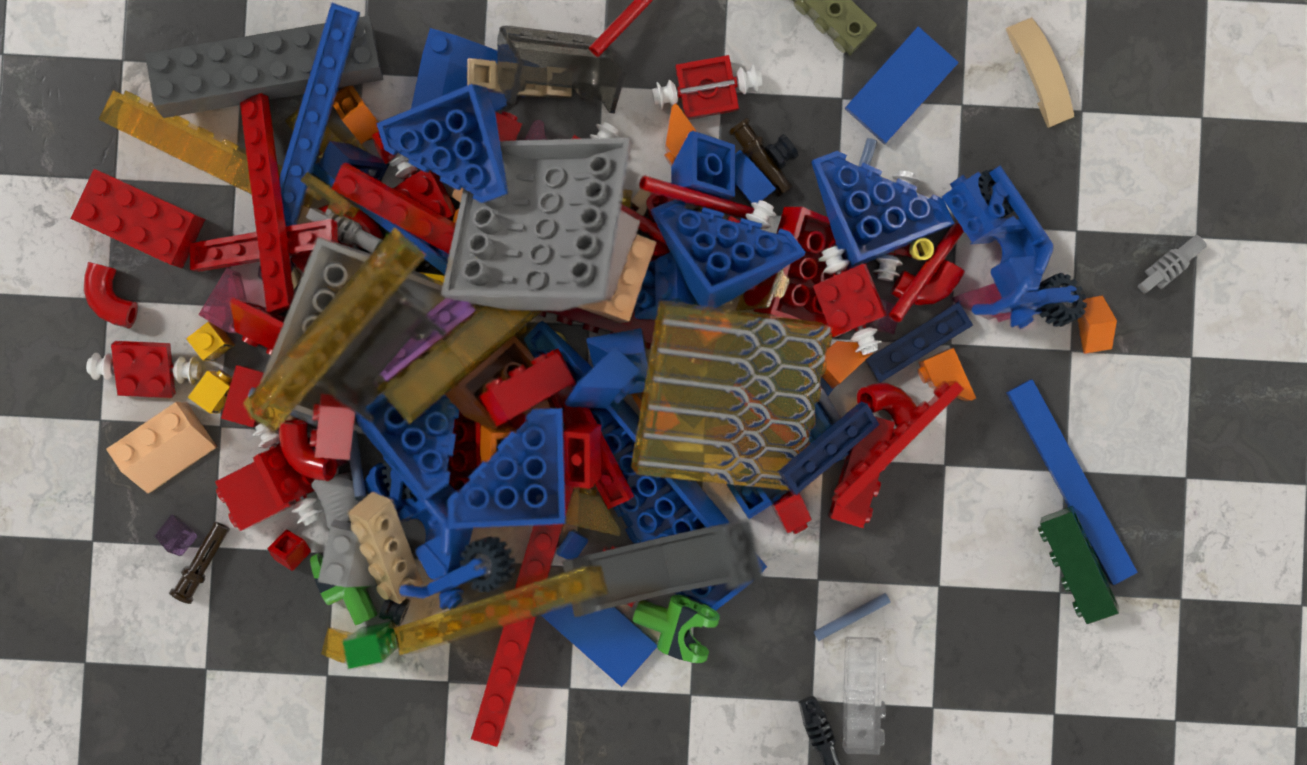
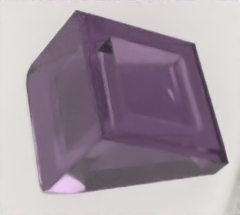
[155,515,197,556]

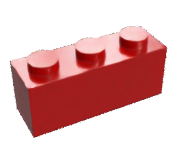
[480,353,574,426]

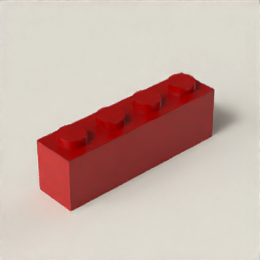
[828,416,895,528]

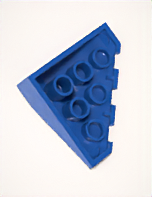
[411,28,539,112]
[376,84,508,203]
[811,151,955,270]
[651,199,805,312]
[355,349,465,501]
[448,408,565,529]

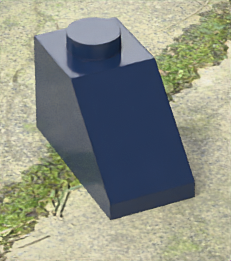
[319,141,389,182]

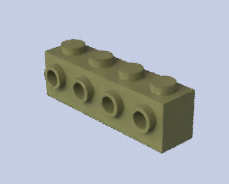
[793,0,877,56]

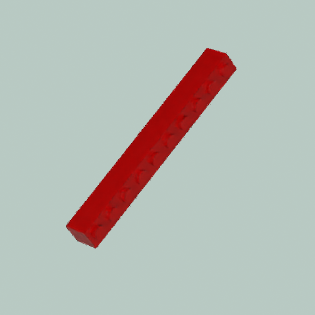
[471,486,575,747]

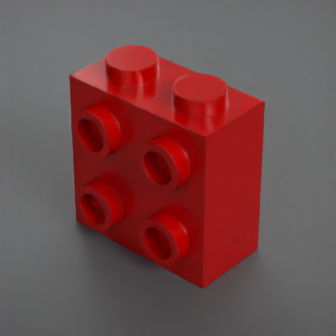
[215,462,297,531]

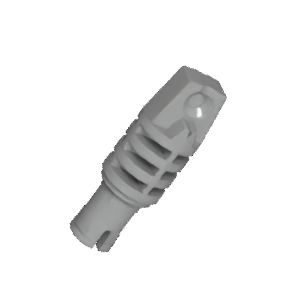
[306,208,383,255]
[1137,235,1207,294]

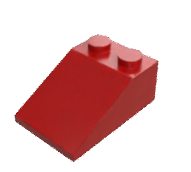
[230,297,286,355]

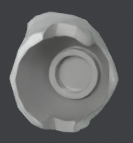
[311,472,362,529]

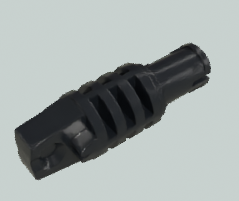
[798,696,842,765]

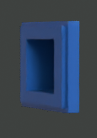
[556,528,589,560]

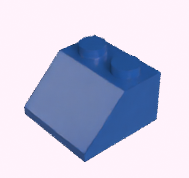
[671,131,735,200]
[586,328,653,395]
[564,347,640,408]

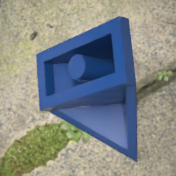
[724,468,789,519]

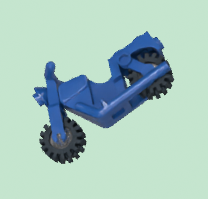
[942,165,1087,329]
[364,457,516,610]

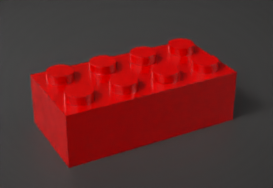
[70,169,206,268]

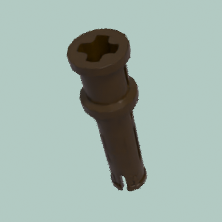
[728,118,793,197]
[169,521,230,604]

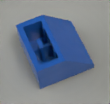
[635,252,699,320]

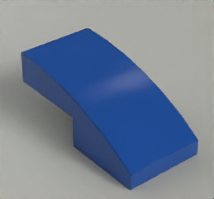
[735,150,776,204]

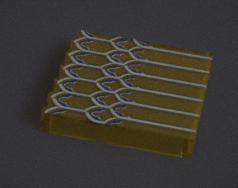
[631,300,832,490]

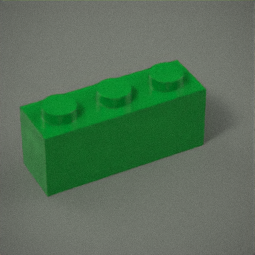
[342,620,401,670]

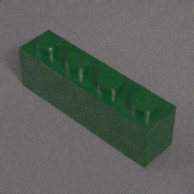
[1038,505,1119,625]

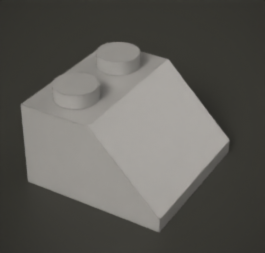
[318,519,377,587]

